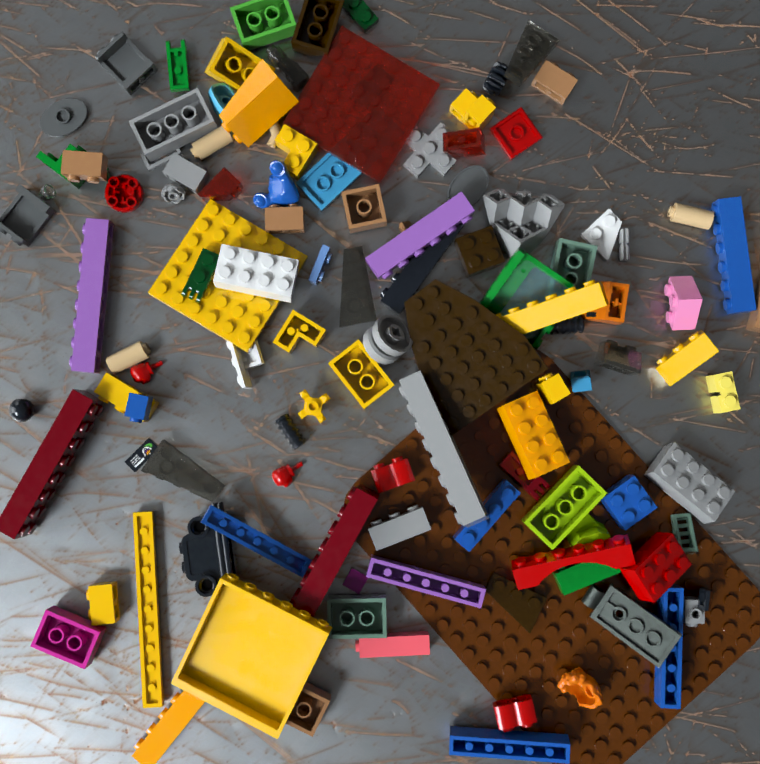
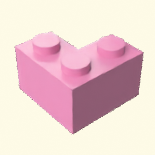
[664,276,703,330]

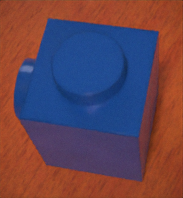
[124,393,153,423]

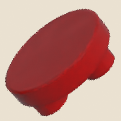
[105,174,144,213]

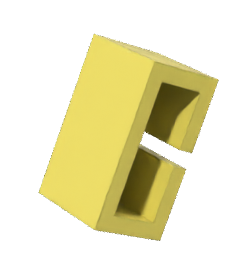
[705,371,740,413]

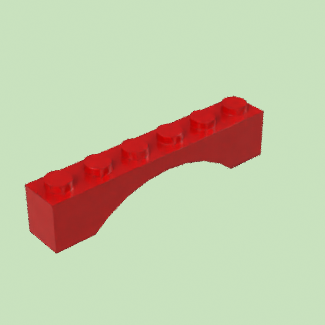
[511,534,636,590]

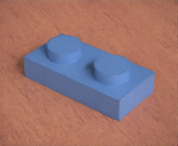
[308,245,332,285]

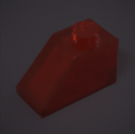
[443,127,486,157]
[198,167,243,201]

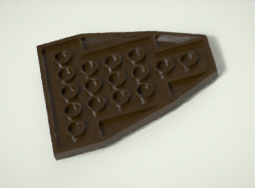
[404,279,548,436]

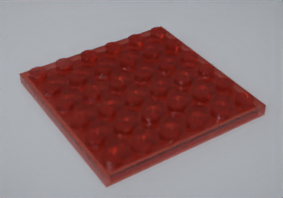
[283,26,440,184]

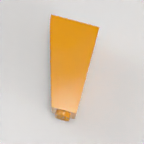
[219,59,299,148]

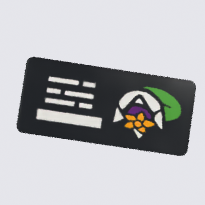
[125,438,159,472]

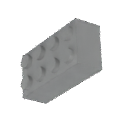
[129,88,218,162]
[644,442,735,524]

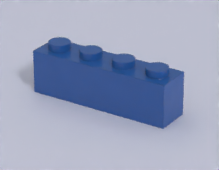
[453,479,521,552]

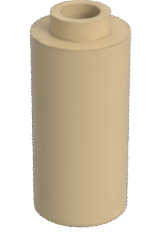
[190,126,233,160]
[667,203,714,230]
[106,341,151,375]

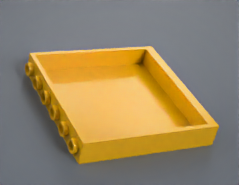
[171,573,332,739]

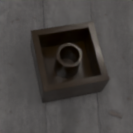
[454,225,505,278]

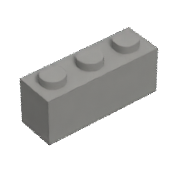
[368,504,431,551]

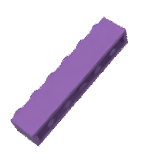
[365,191,475,280]
[366,554,486,608]

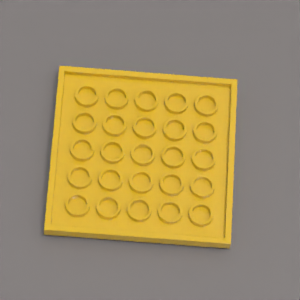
[148,199,308,353]

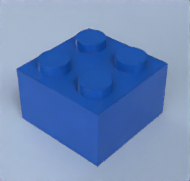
[600,474,658,530]

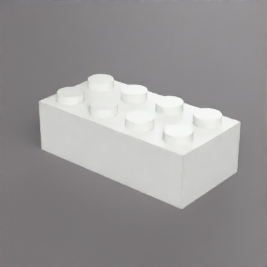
[213,244,299,303]

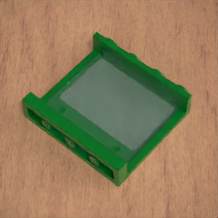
[479,247,577,350]

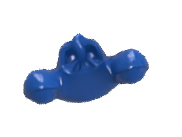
[253,159,300,209]

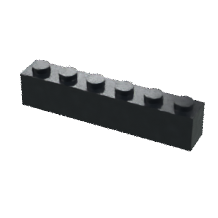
[380,223,464,316]

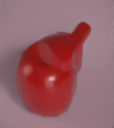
[130,360,163,385]
[272,461,303,488]

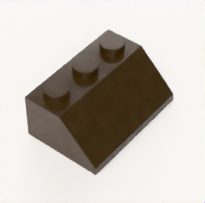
[291,0,345,57]

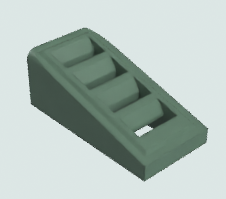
[671,513,698,554]

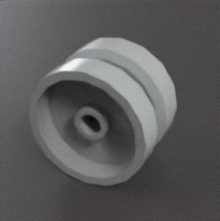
[363,315,413,365]

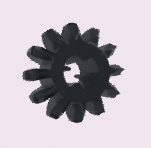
[483,61,511,96]

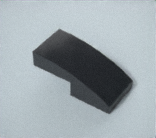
[698,587,713,611]

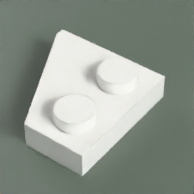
[580,209,622,262]

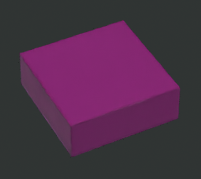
[342,567,368,594]

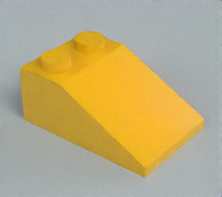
[204,37,275,91]

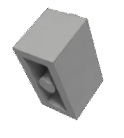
[162,153,210,195]

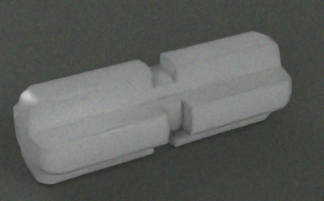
[619,228,630,261]

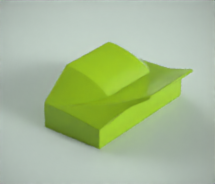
[566,514,610,547]

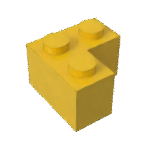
[449,88,496,136]
[275,124,319,181]
[273,310,327,354]

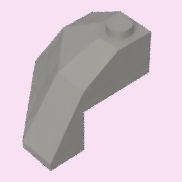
[483,188,565,257]

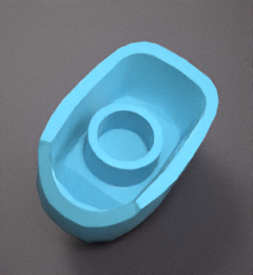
[208,83,235,123]

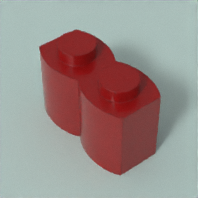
[371,456,415,493]
[492,694,537,732]

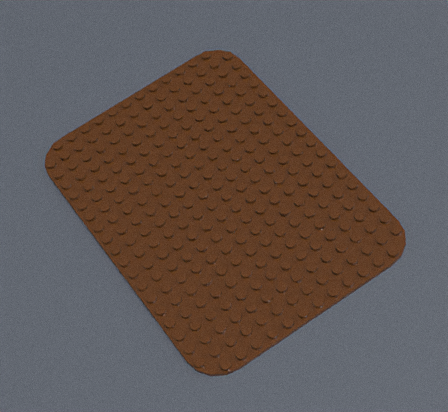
[344,349,760,764]

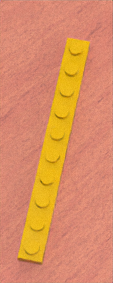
[133,511,164,708]

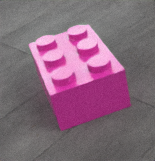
[30,605,107,669]

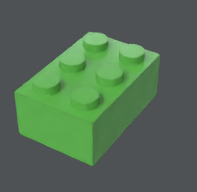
[230,0,296,51]

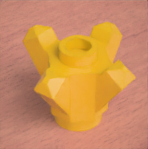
[298,389,330,423]

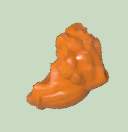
[557,667,604,709]

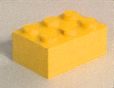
[328,339,394,409]

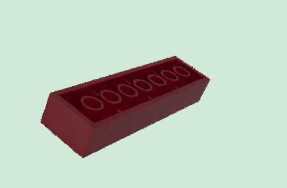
[0,389,104,539]
[290,484,380,617]

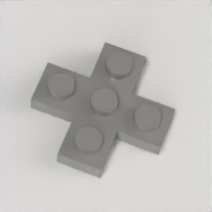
[402,122,457,178]

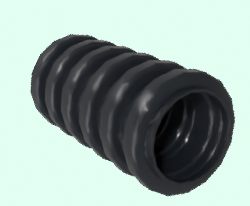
[549,316,584,335]
[274,414,306,450]

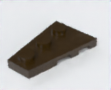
[486,572,547,633]

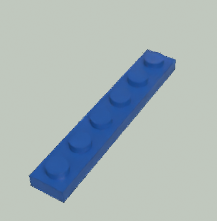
[201,505,312,578]

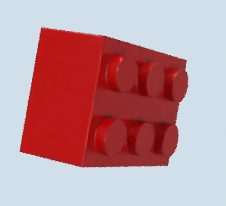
[619,532,692,603]

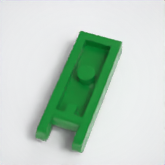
[166,39,190,92]

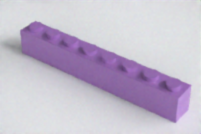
[69,218,114,374]

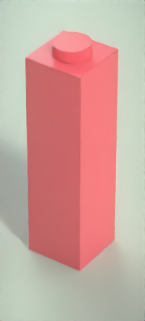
[355,631,430,658]

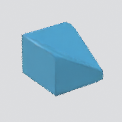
[570,369,592,392]

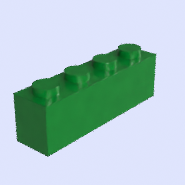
[552,563,621,596]

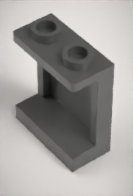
[95,31,158,95]
[0,184,56,247]

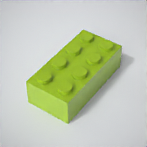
[521,465,607,550]

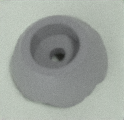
[161,183,186,204]

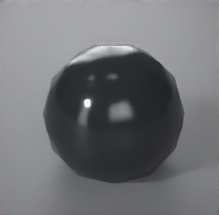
[9,399,35,422]

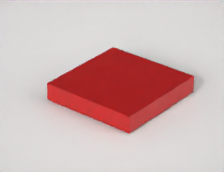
[490,107,543,160]

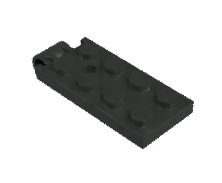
[581,583,682,668]

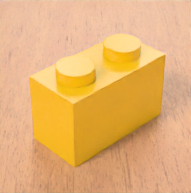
[535,372,571,404]
[86,581,120,625]

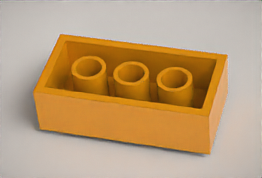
[497,390,570,480]

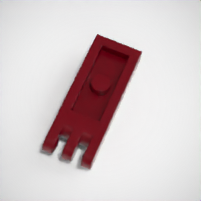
[498,451,550,501]

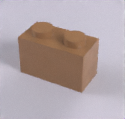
[531,60,578,105]
[61,150,108,184]
[265,204,305,234]

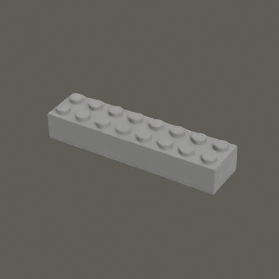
[398,370,489,528]

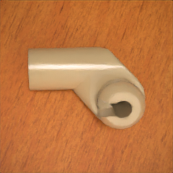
[267,121,281,148]

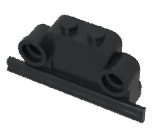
[179,502,236,597]

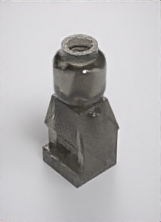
[266,44,310,93]

